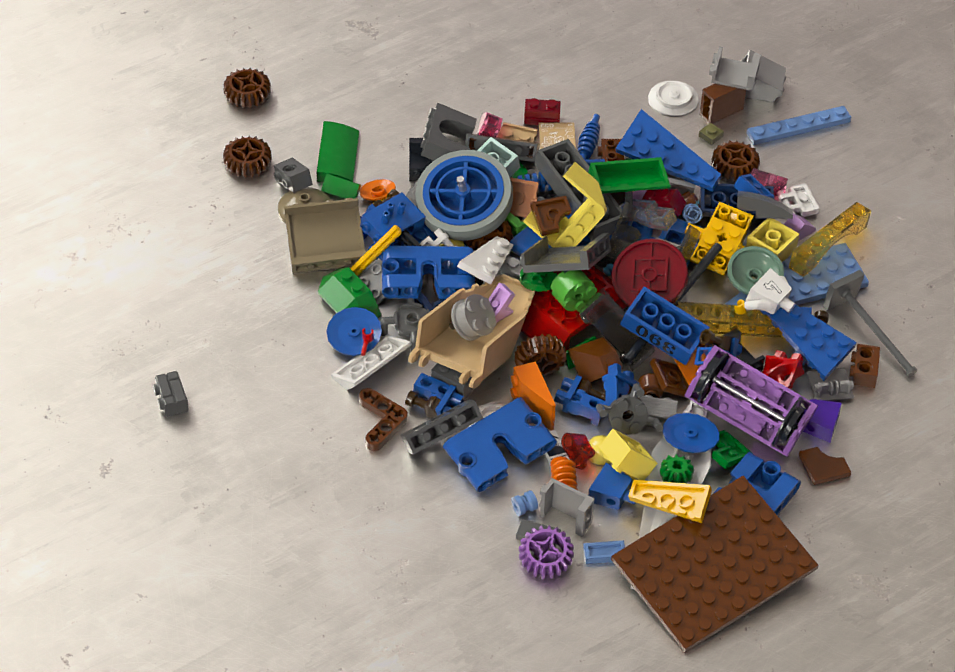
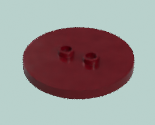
[612,239,688,307]

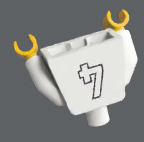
[734,268,795,315]

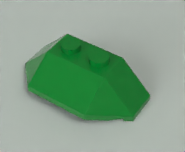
[318,267,382,318]

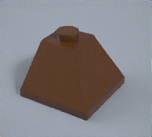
[568,337,623,383]

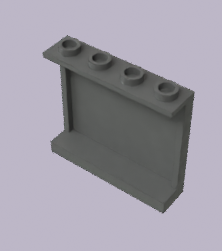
[520,233,611,273]

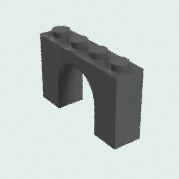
[420,102,477,160]

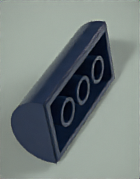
[699,183,774,221]

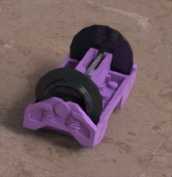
[685,345,818,457]

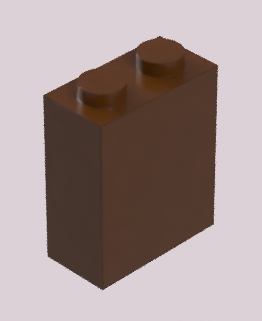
[699,84,746,124]

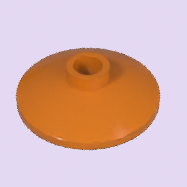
[360,179,396,201]

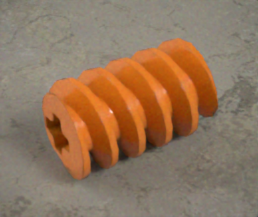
[550,456,578,490]

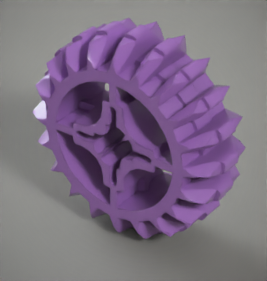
[519,525,574,579]

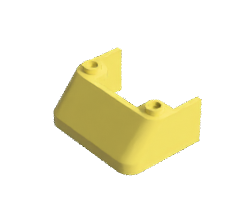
[523,162,607,247]

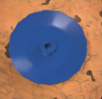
[326,307,382,356]
[662,413,719,453]

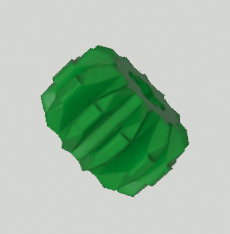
[659,454,694,484]

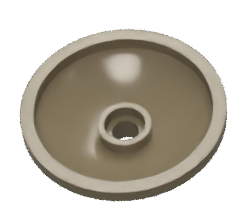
[278,187,331,224]

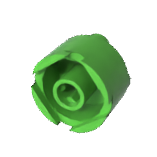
[551,270,597,312]

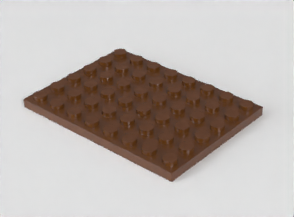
[611,475,819,652]

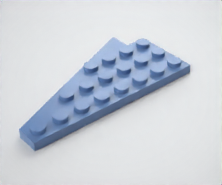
[723,235,869,323]

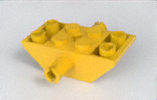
[684,202,754,275]

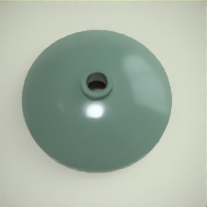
[727,246,784,295]

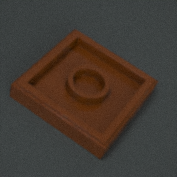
[650,358,689,398]

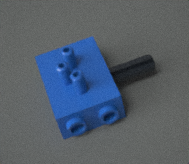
[360,192,426,246]

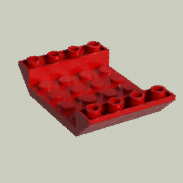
[521,266,627,351]

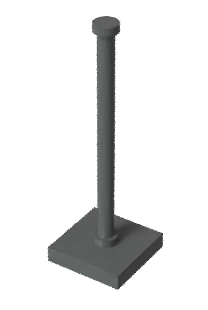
[823,270,917,377]

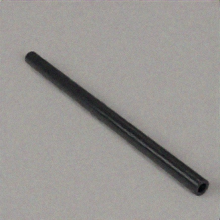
[622,243,722,364]

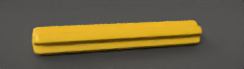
[350,225,402,276]

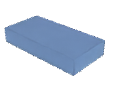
[583,540,625,564]

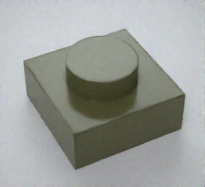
[699,122,724,145]

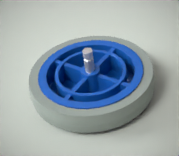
[415,150,513,241]

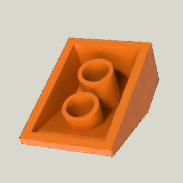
[510,362,556,431]

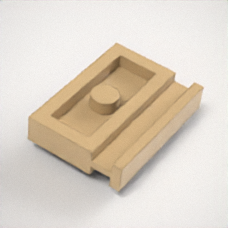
[497,122,538,142]

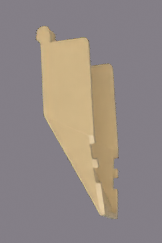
[408,274,535,389]

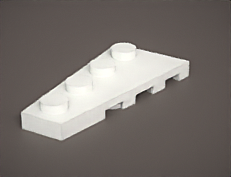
[457,236,513,285]

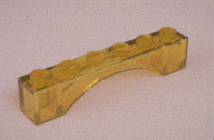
[788,202,871,277]

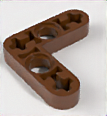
[359,388,408,451]

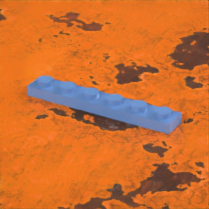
[746,106,851,145]

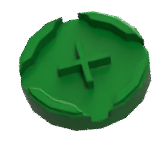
[519,269,557,292]

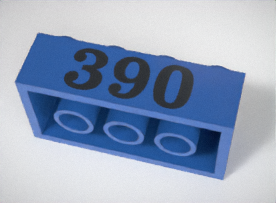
[620,287,710,365]

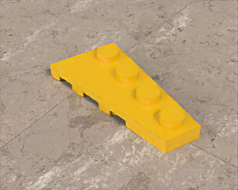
[629,480,712,523]

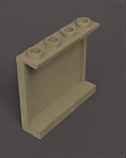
[284,198,366,274]

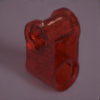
[561,433,595,470]

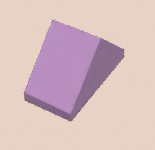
[784,213,816,241]

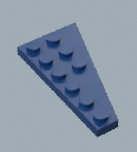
[616,109,721,192]
[760,304,857,381]

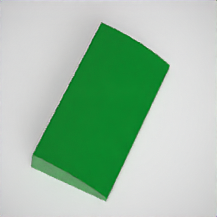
[316,121,359,182]
[588,157,670,194]

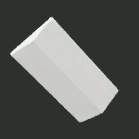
[331,334,412,390]

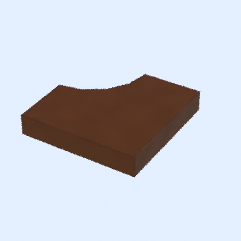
[530,196,572,236]
[799,447,851,485]

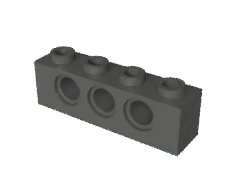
[400,399,483,454]

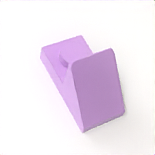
[489,283,515,323]

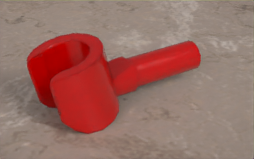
[361,328,374,356]

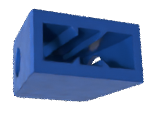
[588,463,636,510]

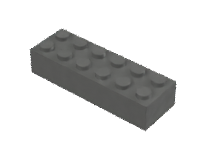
[534,139,627,241]

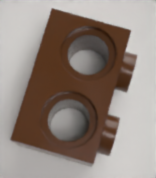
[849,344,880,388]

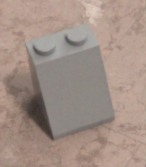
[741,50,786,102]

